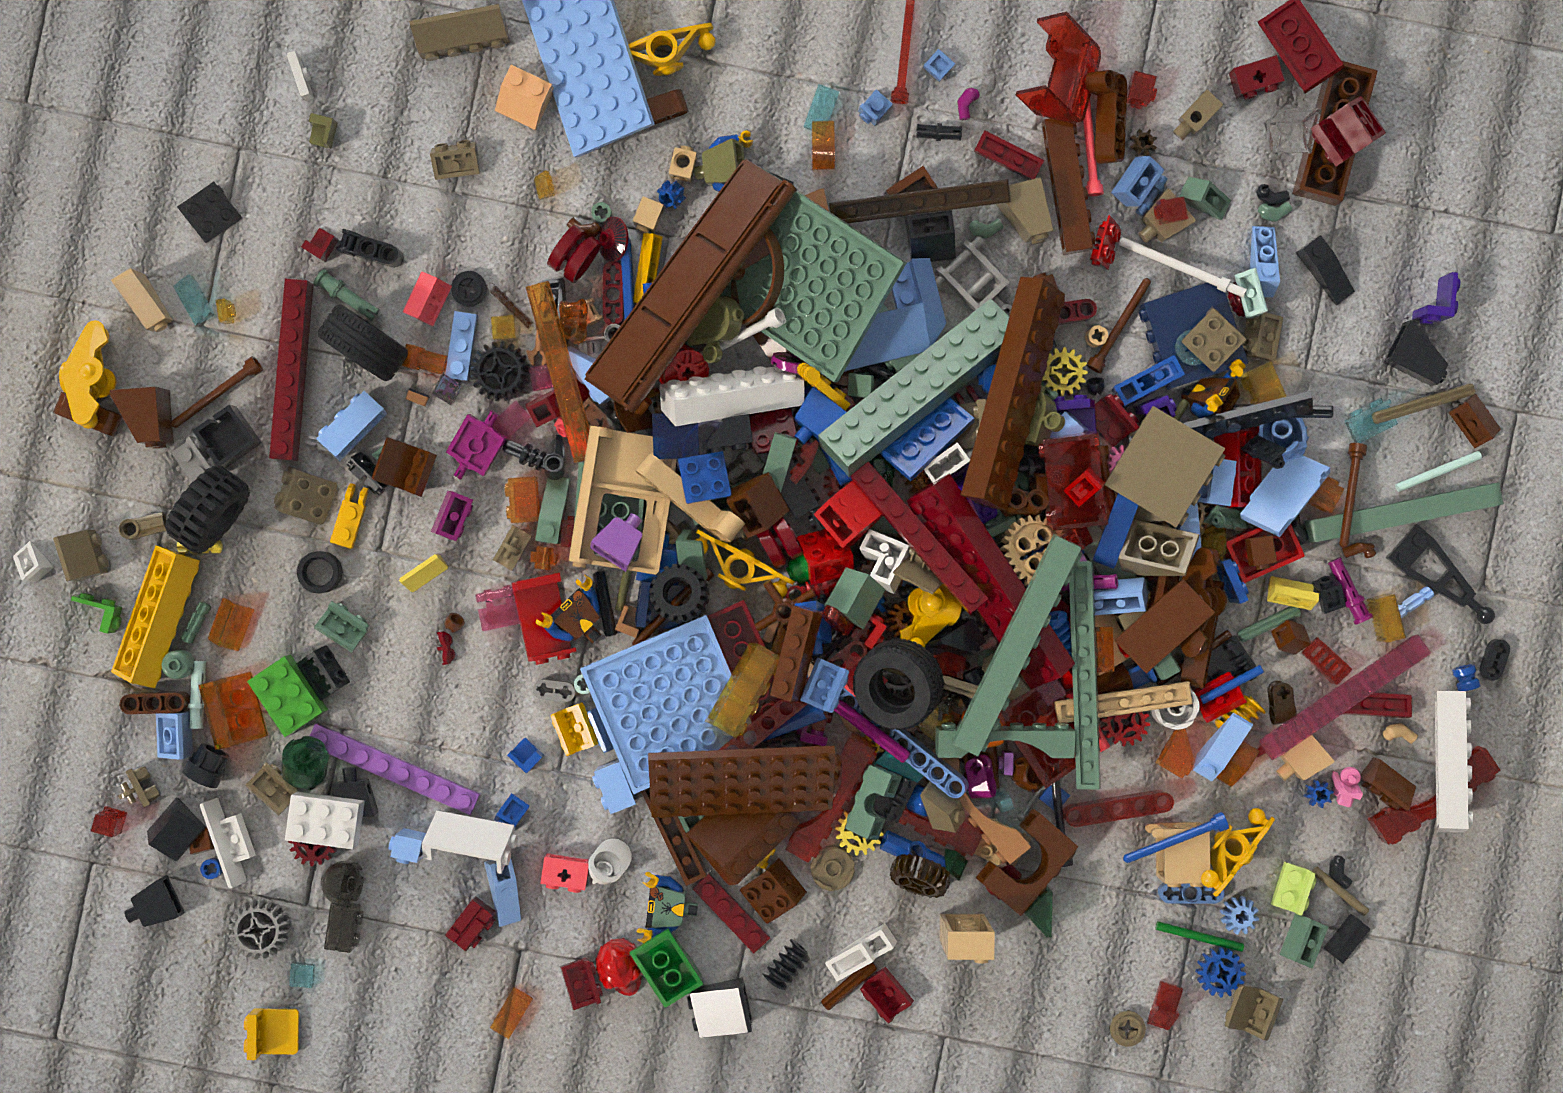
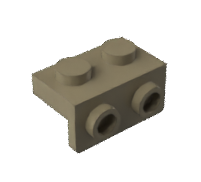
[246,763,299,816]

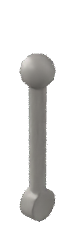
[1017,782,1047,821]

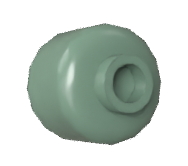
[161,649,195,679]

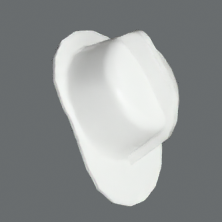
[588,838,632,885]

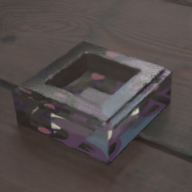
[432,374,463,405]

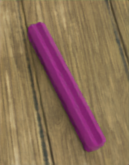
[834,700,910,763]

